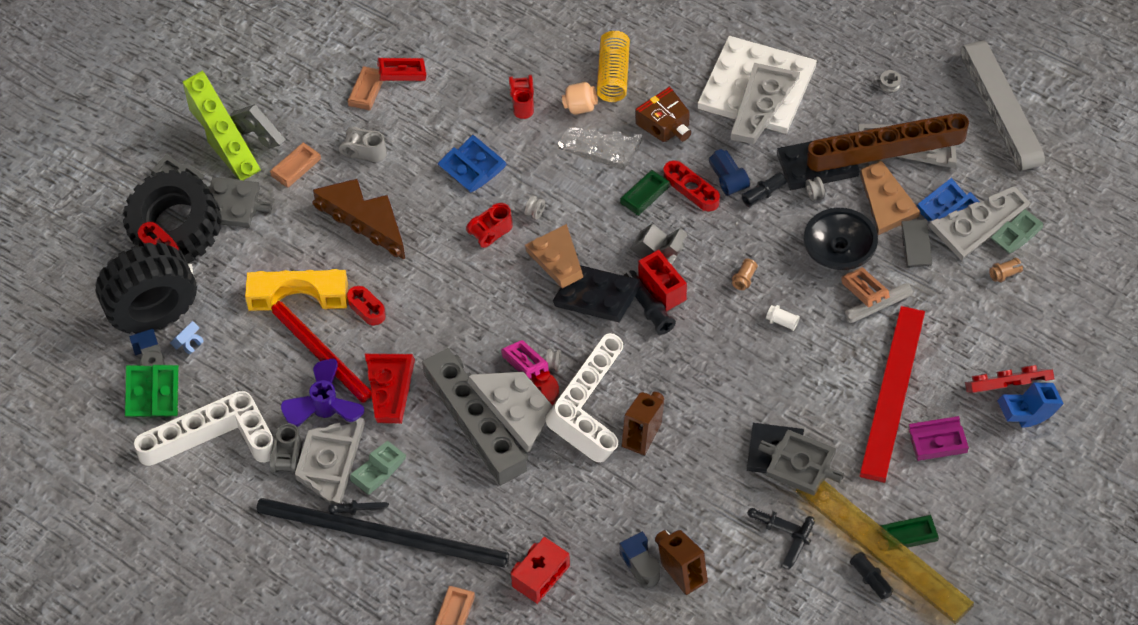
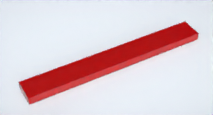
[860,306,925,483]

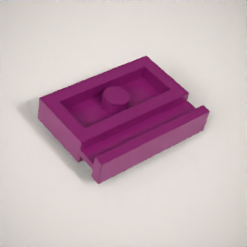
[908,416,969,461]

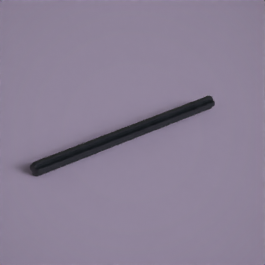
[256,498,509,568]

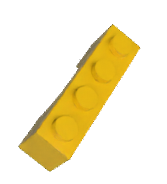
[245,269,348,311]

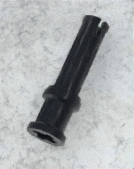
[623,270,676,335]

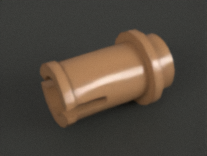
[989,258,1023,282]
[732,259,758,290]

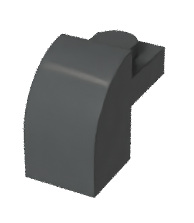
[630,224,687,265]

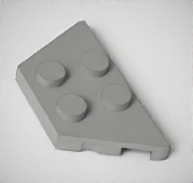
[468,372,553,452]
[295,418,365,504]

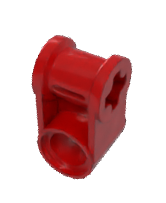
[509,75,534,119]
[466,203,513,248]

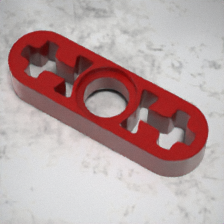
[663,160,720,212]

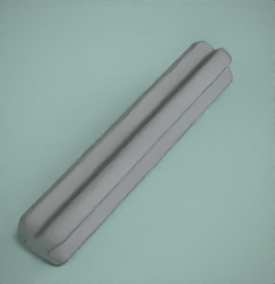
[845,283,913,323]

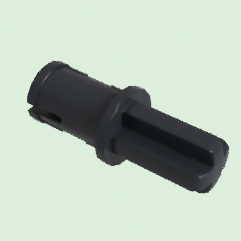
[741,173,787,207]
[850,552,893,600]

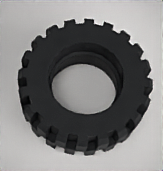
[123,170,222,263]
[95,243,197,334]

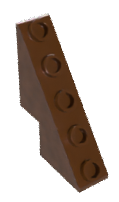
[312,179,405,259]

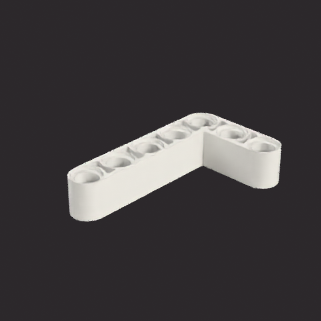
[545,333,623,463]
[134,391,274,466]

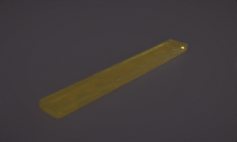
[796,480,974,625]

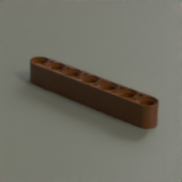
[807,113,969,171]

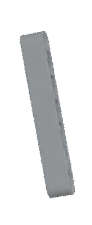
[961,40,1045,171]

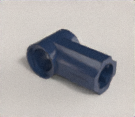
[709,149,750,196]

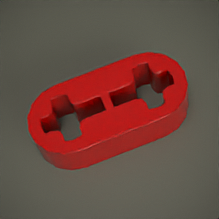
[138,222,179,250]
[347,286,386,326]

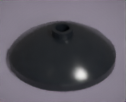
[804,208,878,270]

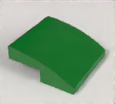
[124,365,179,417]

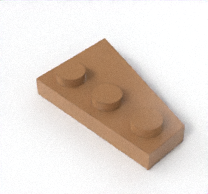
[860,160,920,235]
[525,224,583,288]

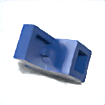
[997,382,1064,428]

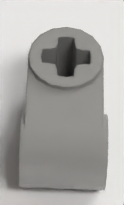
[339,127,387,162]

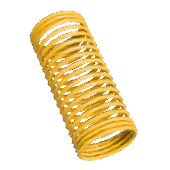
[597,31,630,102]

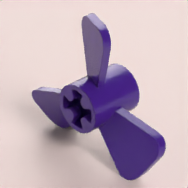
[281,359,365,427]

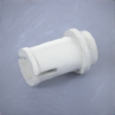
[766,305,800,331]

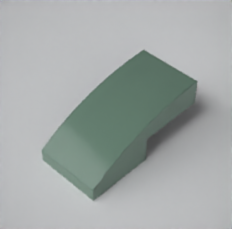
[991,209,1043,254]
[350,441,406,495]

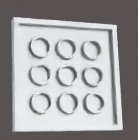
[698,36,817,134]

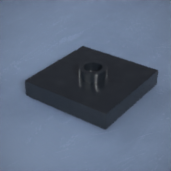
[746,422,804,473]

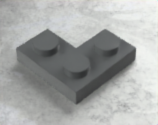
[229,104,286,149]

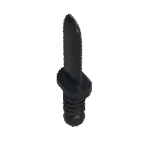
[328,500,389,515]
[747,508,801,534]
[781,516,815,569]

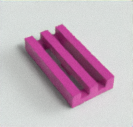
[501,340,549,379]

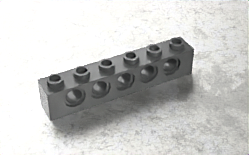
[422,348,528,486]

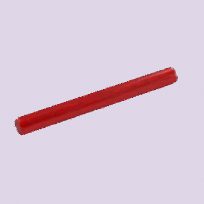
[271,301,371,403]

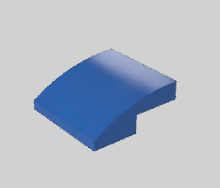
[438,135,507,193]
[917,178,979,222]

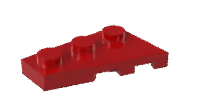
[365,354,415,424]
[965,365,1055,393]

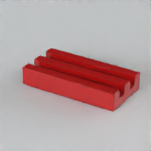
[377,58,427,81]

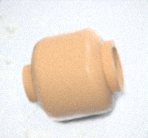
[562,82,598,115]

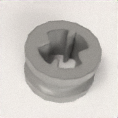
[879,70,901,93]
[806,177,825,201]
[525,195,545,220]
[546,349,561,372]

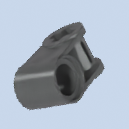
[269,423,302,475]

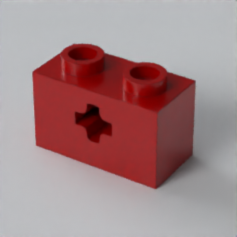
[638,250,687,311]
[511,537,570,604]

